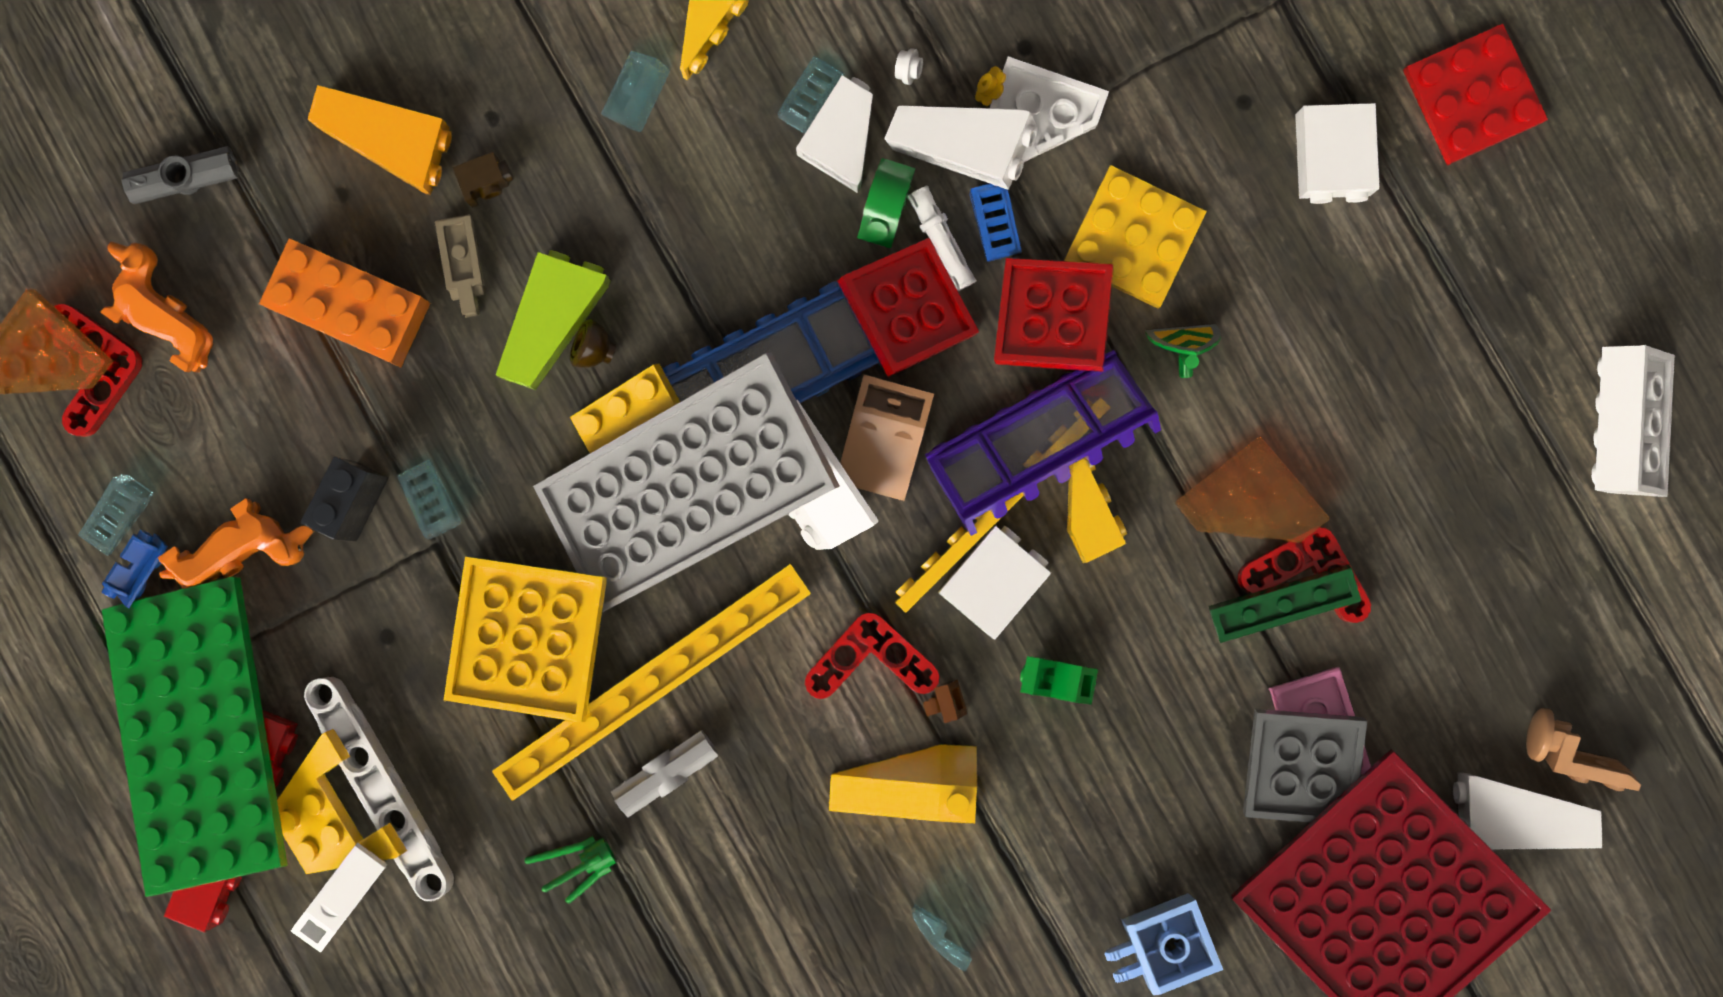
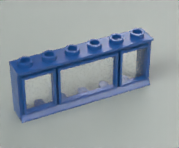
[662,281,882,403]

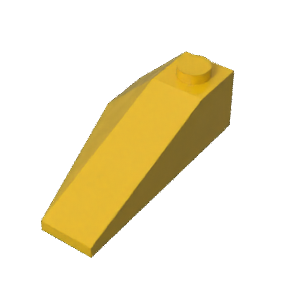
[829,744,977,824]

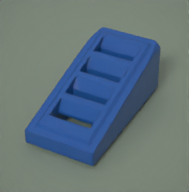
[969,184,1022,262]

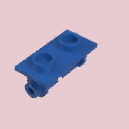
[101,529,168,608]

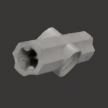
[611,730,719,817]

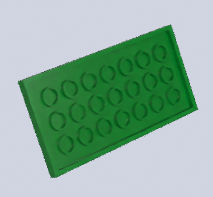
[102,577,288,897]

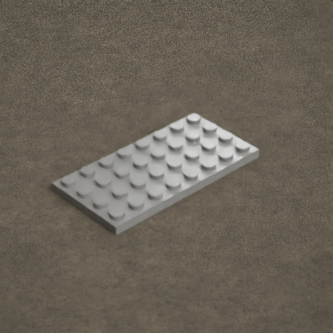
[533,352,840,613]

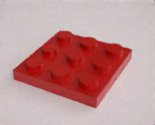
[1403,24,1548,166]
[837,238,979,377]
[994,258,1114,372]

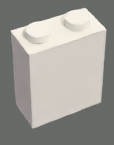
[1295,103,1379,204]
[938,526,1051,640]

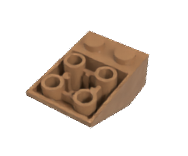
[840,375,934,501]

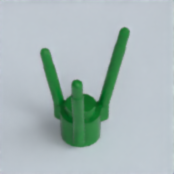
[524,836,617,904]

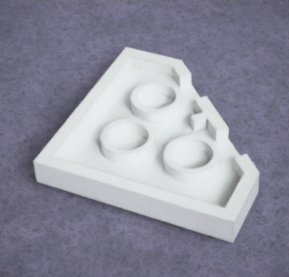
[990,56,1109,162]

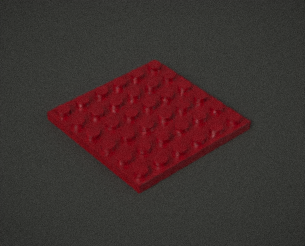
[1231,749,1552,997]

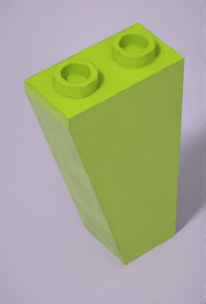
[496,250,611,390]

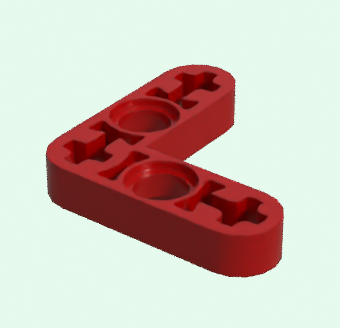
[45,304,142,437]
[1238,527,1371,623]
[805,613,939,699]

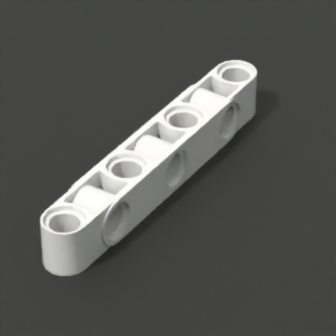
[304,677,454,902]

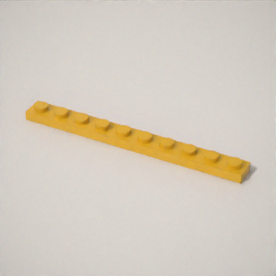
[492,564,811,801]

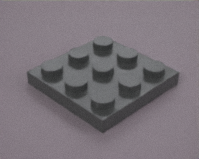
[1243,709,1367,822]

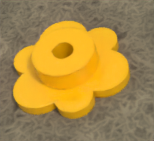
[975,66,1006,106]

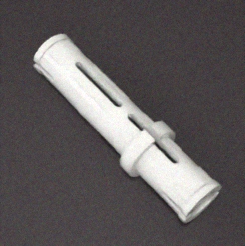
[907,186,977,291]

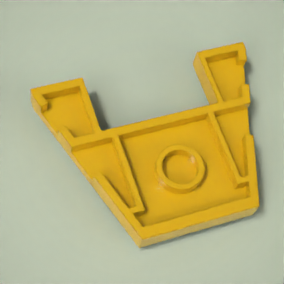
[277,729,407,874]

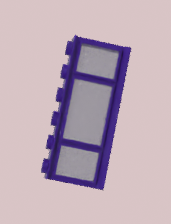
[925,350,1161,536]

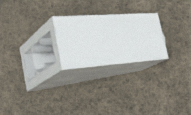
[796,75,873,193]

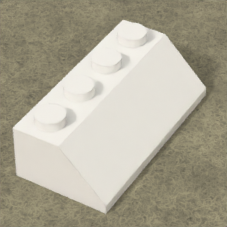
[1592,345,1675,497]
[788,400,879,550]

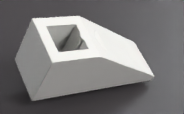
[291,843,388,952]

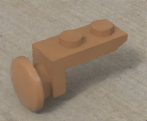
[1526,708,1641,791]

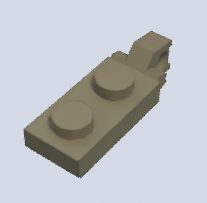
[435,214,485,318]

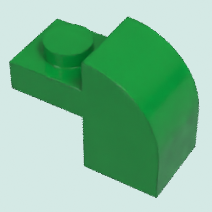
[857,158,916,248]
[1020,656,1098,705]

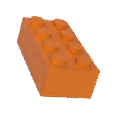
[259,238,430,367]

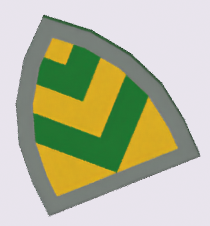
[1145,324,1221,378]

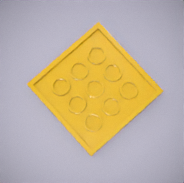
[444,557,607,722]

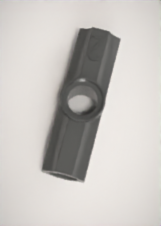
[121,146,239,204]

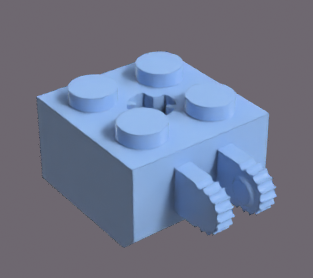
[1104,893,1223,995]

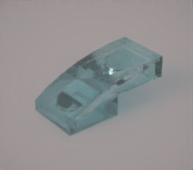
[911,904,972,972]

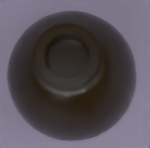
[570,319,616,368]

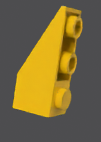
[680,0,749,80]
[1067,457,1127,563]

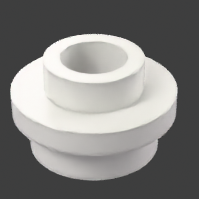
[895,48,923,85]

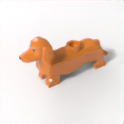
[100,241,213,372]
[158,498,314,589]

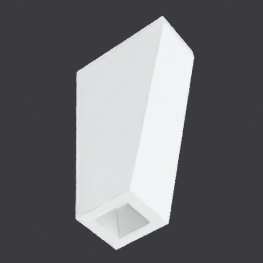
[884,106,1037,190]
[1453,773,1602,850]

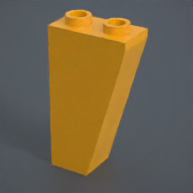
[308,85,452,195]

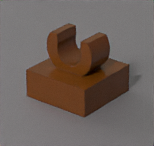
[923,679,968,723]

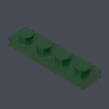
[1208,564,1361,643]

